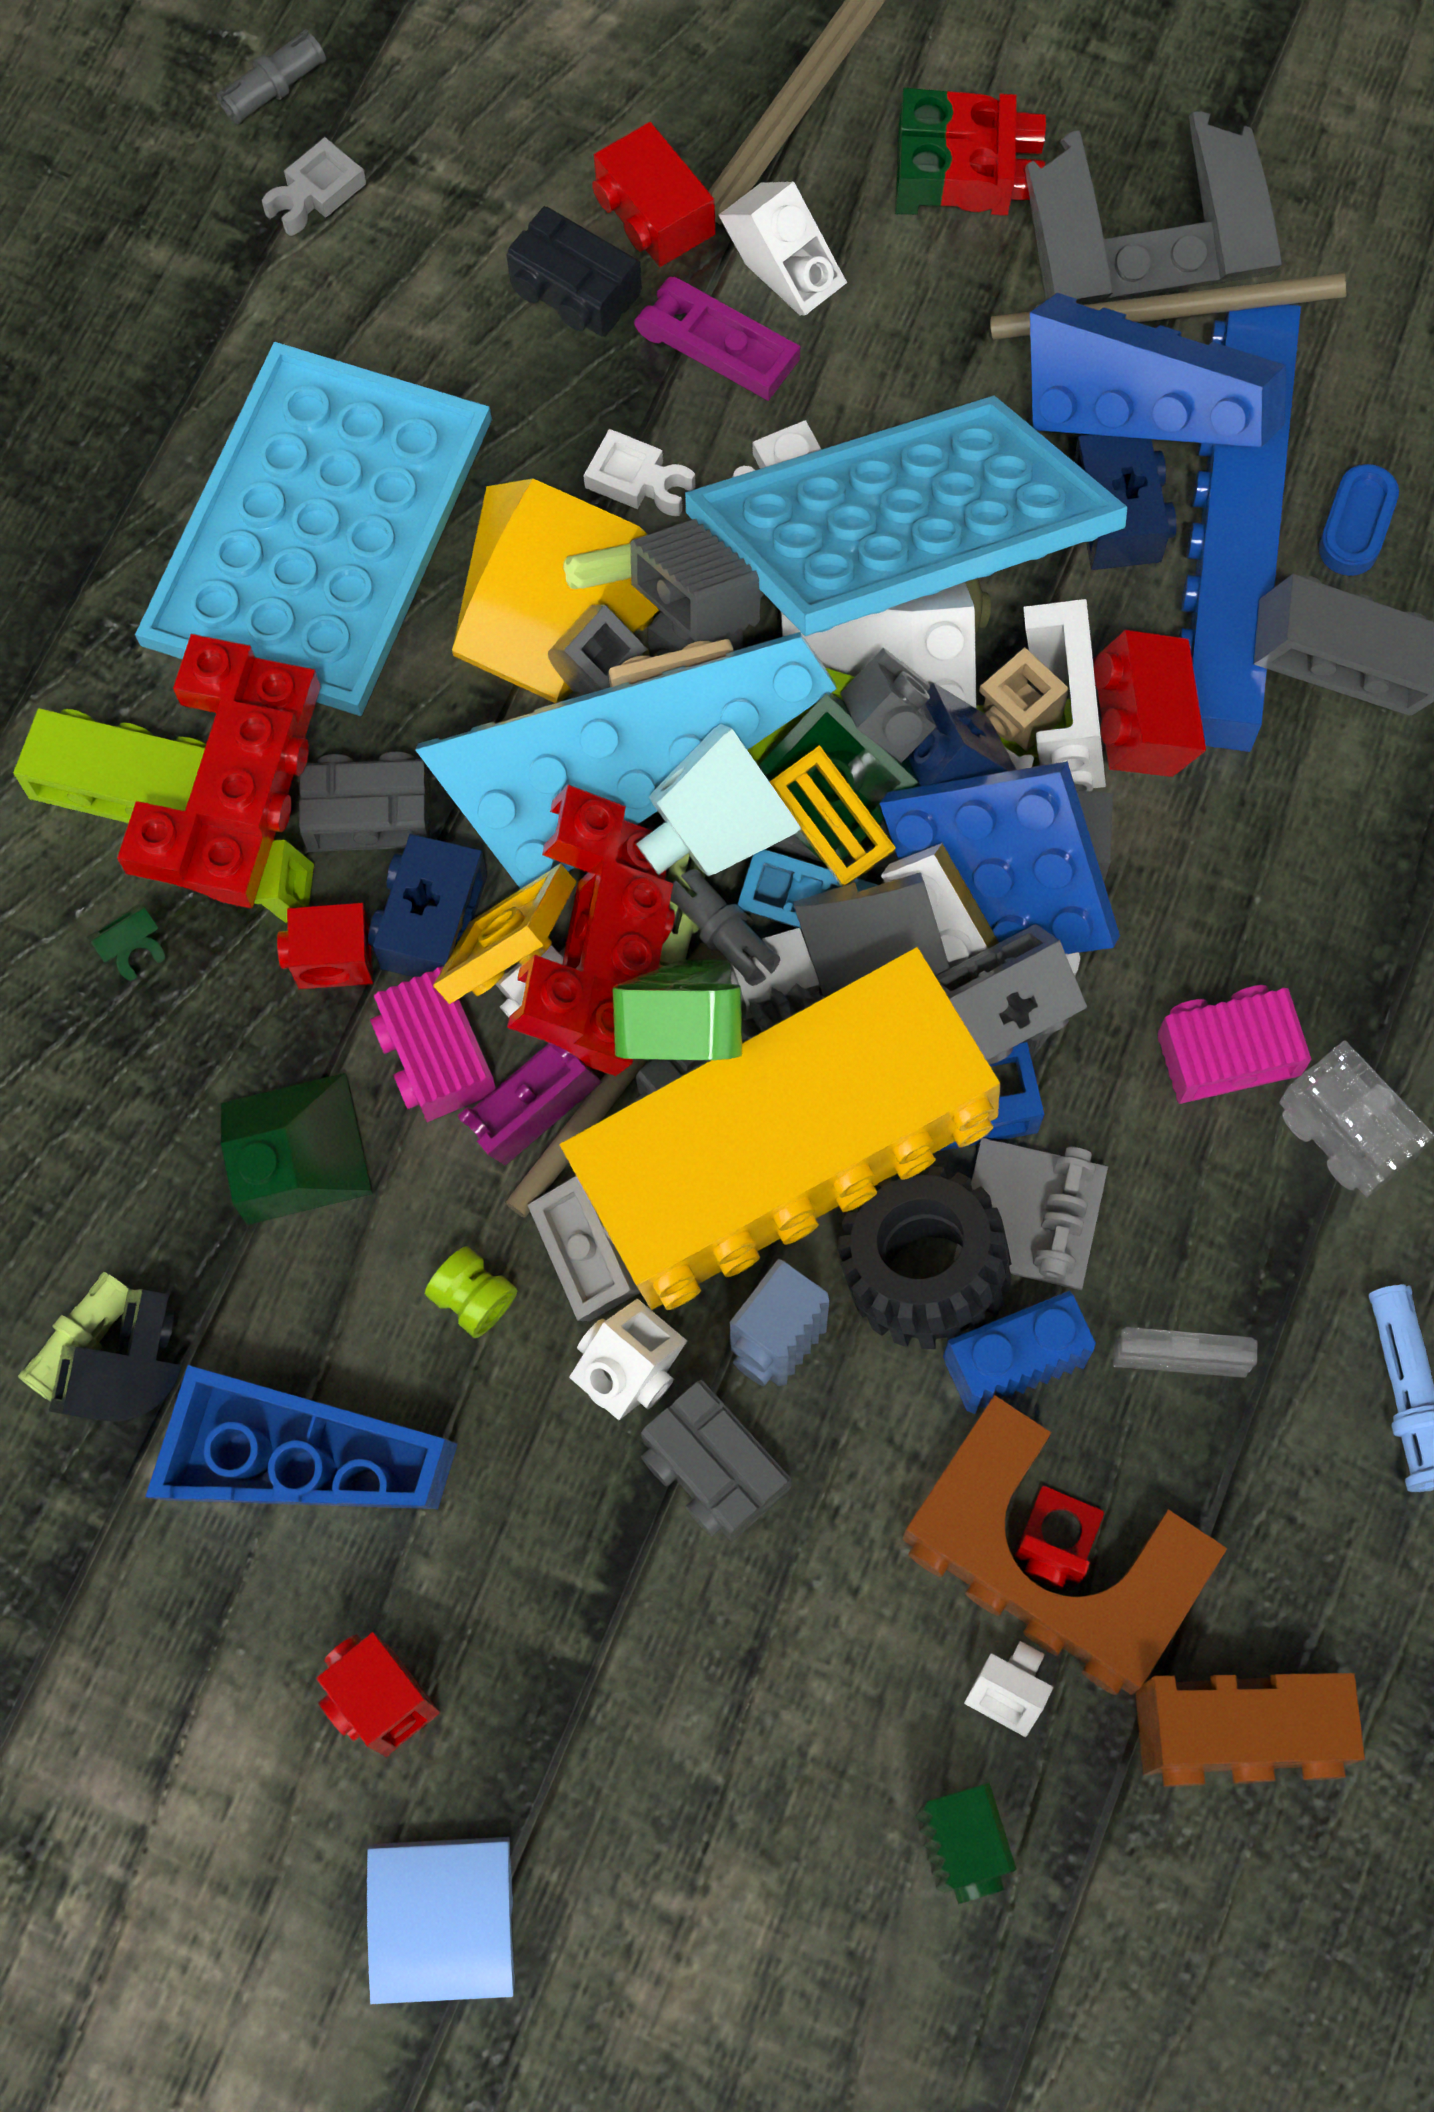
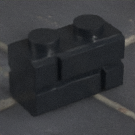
[506,206,642,337]

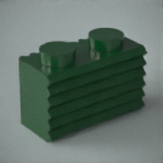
[915,1783,1017,1904]

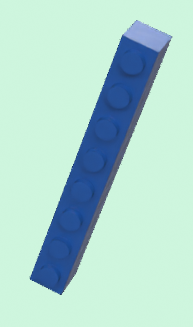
[1179,304,1301,752]

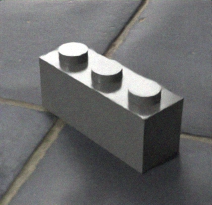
[1254,574,1434,716]

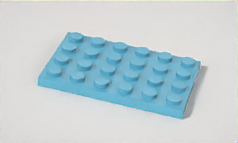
[135,342,492,716]
[685,395,1127,636]

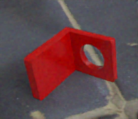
[1013,1486,1104,1589]

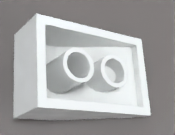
[781,582,976,708]

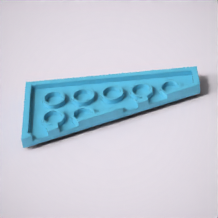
[415,632,837,889]

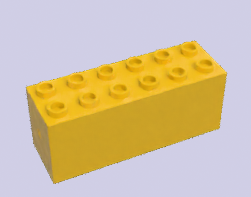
[559,947,1000,1310]

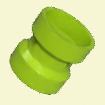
[424,1246,517,1339]

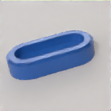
[1319,464,1399,576]

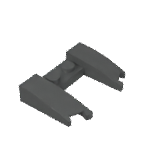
[1025,111,1282,305]

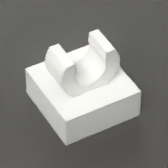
[964,1641,1053,1737]

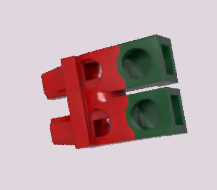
[895,87,1046,216]

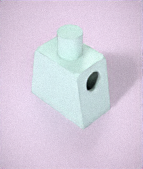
[636,724,802,876]

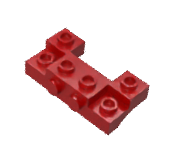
[117,634,321,909]
[507,785,675,1076]

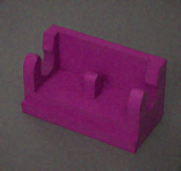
[457,1042,602,1166]

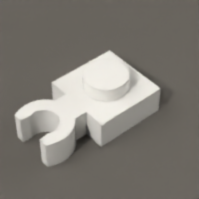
[584,429,695,516]

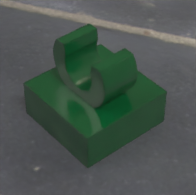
[87,904,165,981]

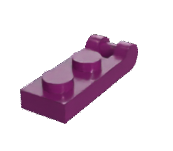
[634,277,800,401]

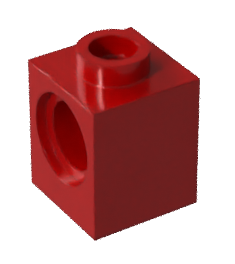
[277,903,373,989]

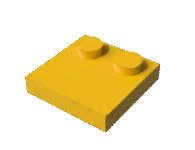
[433,863,577,1004]

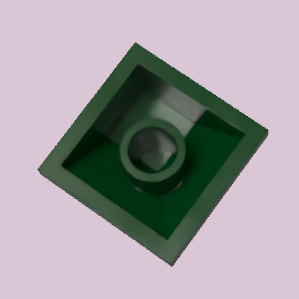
[759,692,919,863]
[221,1073,373,1225]

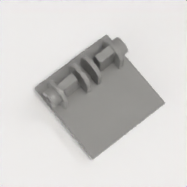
[954,1138,1108,1290]

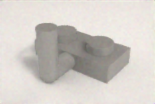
[528,1176,640,1322]

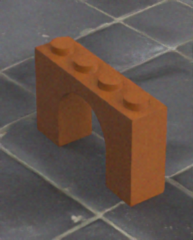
[902,1395,1228,1695]

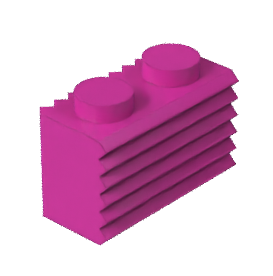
[370,967,496,1122]
[1158,985,1312,1104]

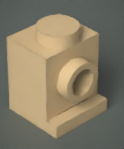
[979,647,1069,752]

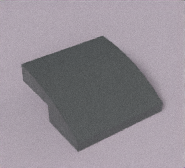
[793,872,950,997]

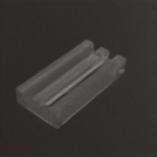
[1113,1327,1257,1378]

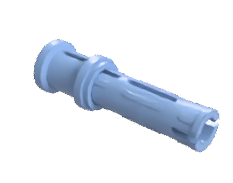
[1369,1284,1434,1492]

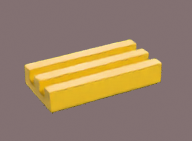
[770,745,896,886]

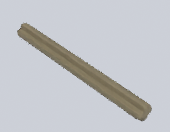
[708,0,885,224]

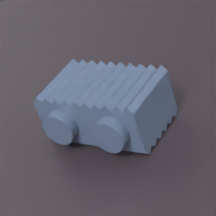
[730,1259,829,1386]

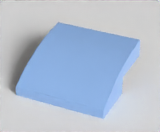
[367,1837,515,2004]

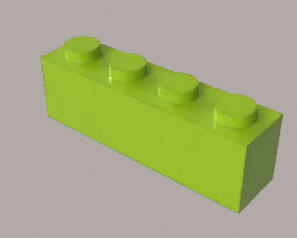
[13,708,206,823]

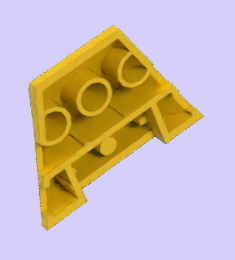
[452,478,660,703]

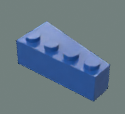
[1030,293,1286,447]
[145,1365,458,1509]

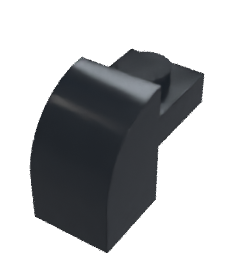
[49,1289,182,1422]

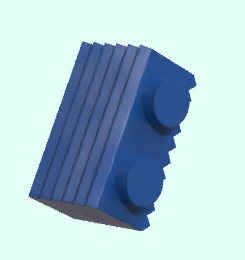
[943,1290,1096,1414]

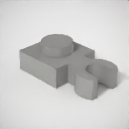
[262,137,366,236]

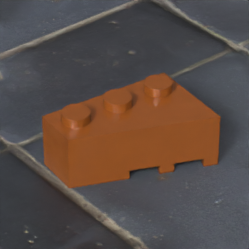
[1135,1673,1365,1787]

